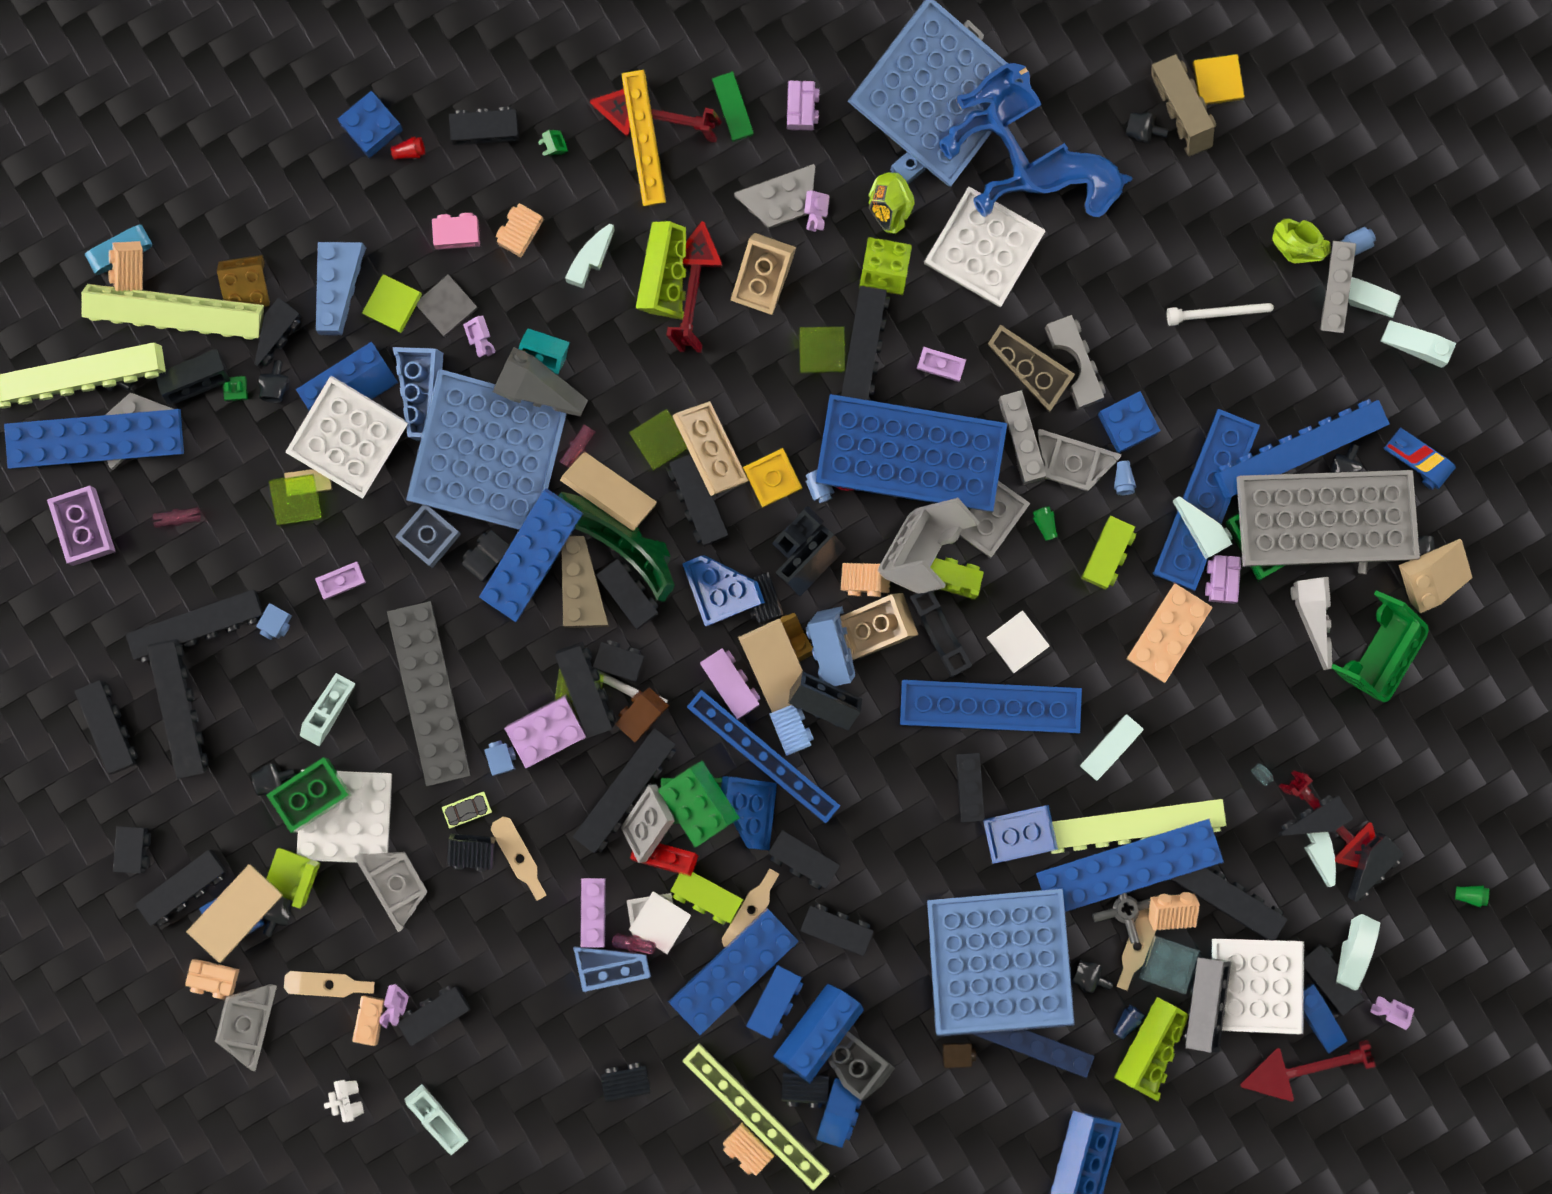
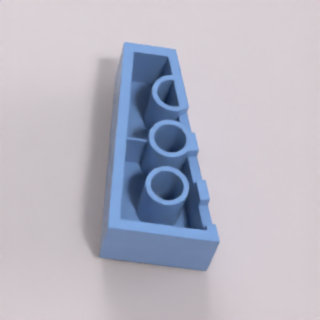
[316,242,366,335]
[393,347,443,441]

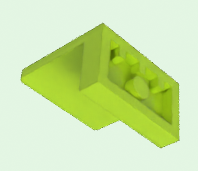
[859,238,912,295]
[267,848,320,909]

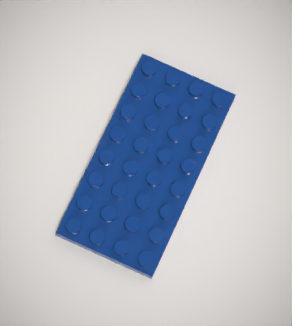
[815,394,1007,512]

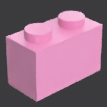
[432,213,480,250]

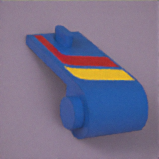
[1384,427,1456,490]

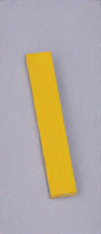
[622,70,666,206]

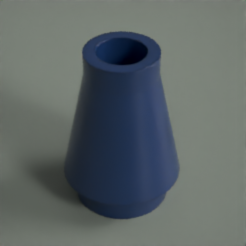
[1113,1005,1145,1040]

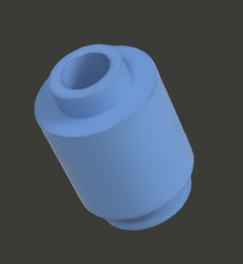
[1341,227,1376,255]
[806,470,834,503]

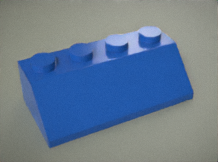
[296,342,398,411]
[773,984,864,1083]
[1051,1111,1121,1194]

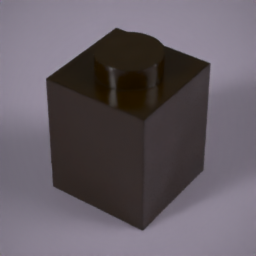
[943,1043,976,1068]

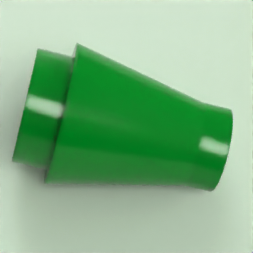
[1033,506,1058,541]
[1455,885,1489,908]

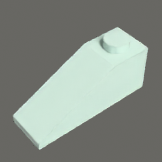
[1381,321,1456,368]
[1173,496,1233,559]
[300,673,355,746]

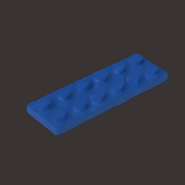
[479,488,584,622]
[668,908,799,1035]

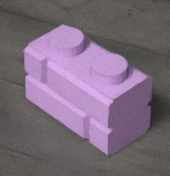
[787,81,819,130]
[1205,555,1241,604]

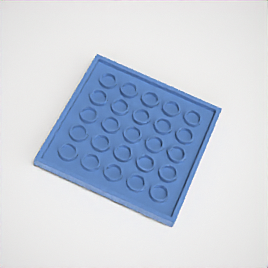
[848,0,1023,187]
[406,369,566,530]
[927,889,1074,1036]

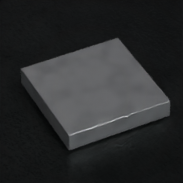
[416,275,478,337]

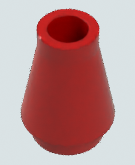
[391,136,425,160]

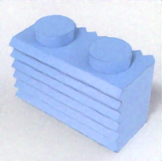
[769,705,814,756]

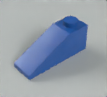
[1303,984,1347,1053]

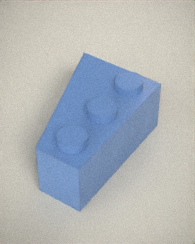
[806,606,855,686]
[574,946,651,992]

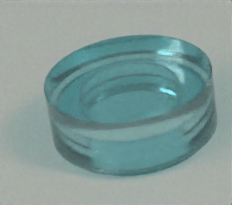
[1252,764,1273,786]

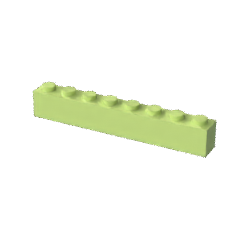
[82,284,264,339]
[0,343,166,409]
[1051,799,1226,854]
[683,1043,829,1190]

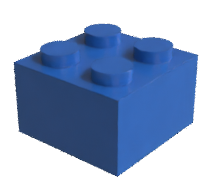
[338,91,403,158]
[1098,391,1161,454]

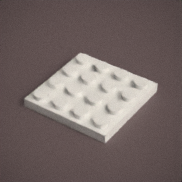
[924,187,1046,308]
[286,376,408,499]
[297,770,392,862]
[1212,939,1304,1034]

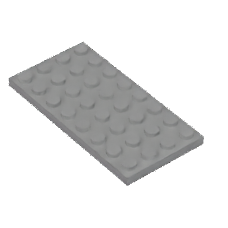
[1237,470,1420,567]

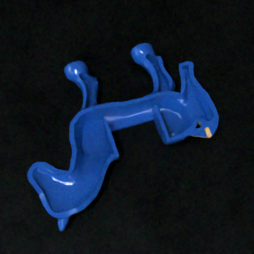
[939,63,1133,218]

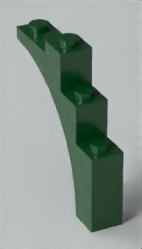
[559,492,675,601]

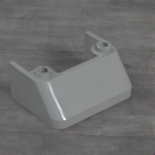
[878,498,979,593]

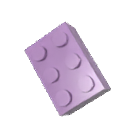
[47,486,116,566]
[505,694,586,768]

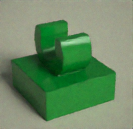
[538,130,568,156]
[223,376,248,401]

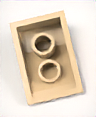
[731,233,796,315]
[1399,539,1472,613]
[840,593,919,660]

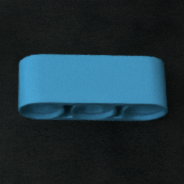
[85,225,152,275]

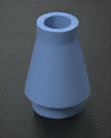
[1114,461,1136,495]

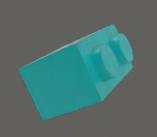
[519,329,570,374]

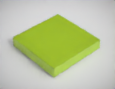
[362,274,422,333]

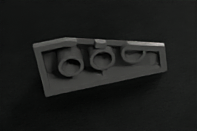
[492,347,588,416]
[828,1031,895,1101]

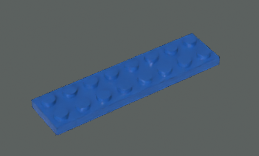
[4,409,184,469]
[1153,409,1260,591]
[900,680,1082,734]
[1036,819,1224,912]

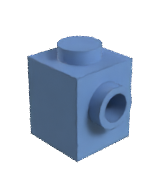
[891,152,926,184]
[256,603,292,640]
[485,741,516,776]

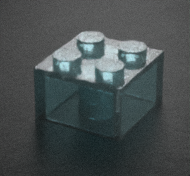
[1139,936,1199,994]

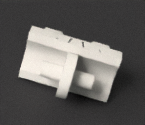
[324,1080,364,1122]

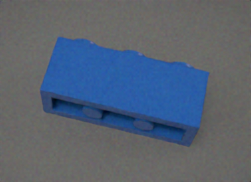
[746,965,803,1039]

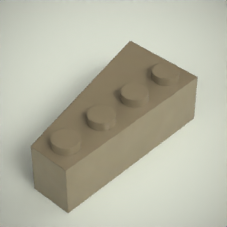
[1151,54,1216,156]
[988,325,1075,412]
[562,536,610,628]

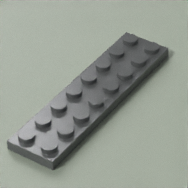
[387,601,471,786]

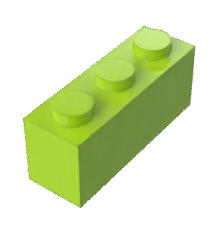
[1081,516,1136,590]
[671,872,743,925]

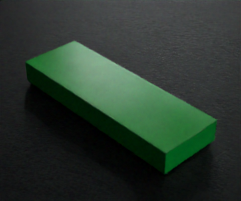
[712,72,754,142]

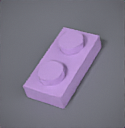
[917,347,966,382]
[315,562,366,600]

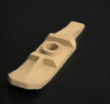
[491,817,546,901]
[722,868,779,947]
[1116,908,1156,990]
[284,971,375,997]

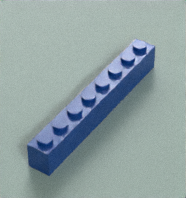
[1214,399,1389,498]
[687,690,840,824]

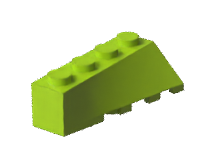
[636,221,686,320]
[930,556,984,599]
[1115,997,1189,1101]

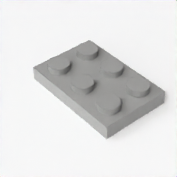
[959,481,1030,558]
[621,785,675,863]

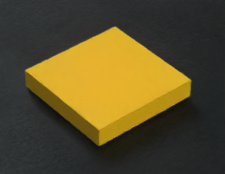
[1193,54,1244,104]
[743,448,802,508]

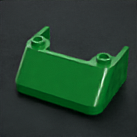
[1331,590,1429,702]

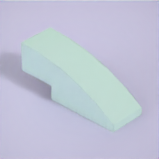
[565,224,614,288]
[1348,277,1400,318]
[1080,714,1144,781]
[1304,832,1336,887]
[1336,914,1380,990]
[405,1084,468,1155]

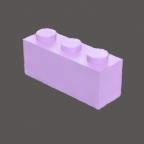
[700,648,761,720]
[581,878,606,947]

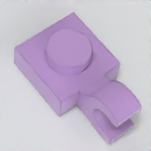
[804,191,830,232]
[463,316,495,357]
[379,985,409,1028]
[1371,997,1414,1030]

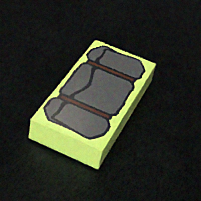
[442,791,492,829]

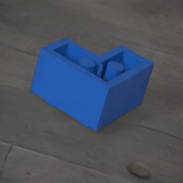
[816,1078,862,1148]

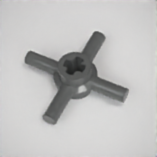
[1092,893,1151,944]

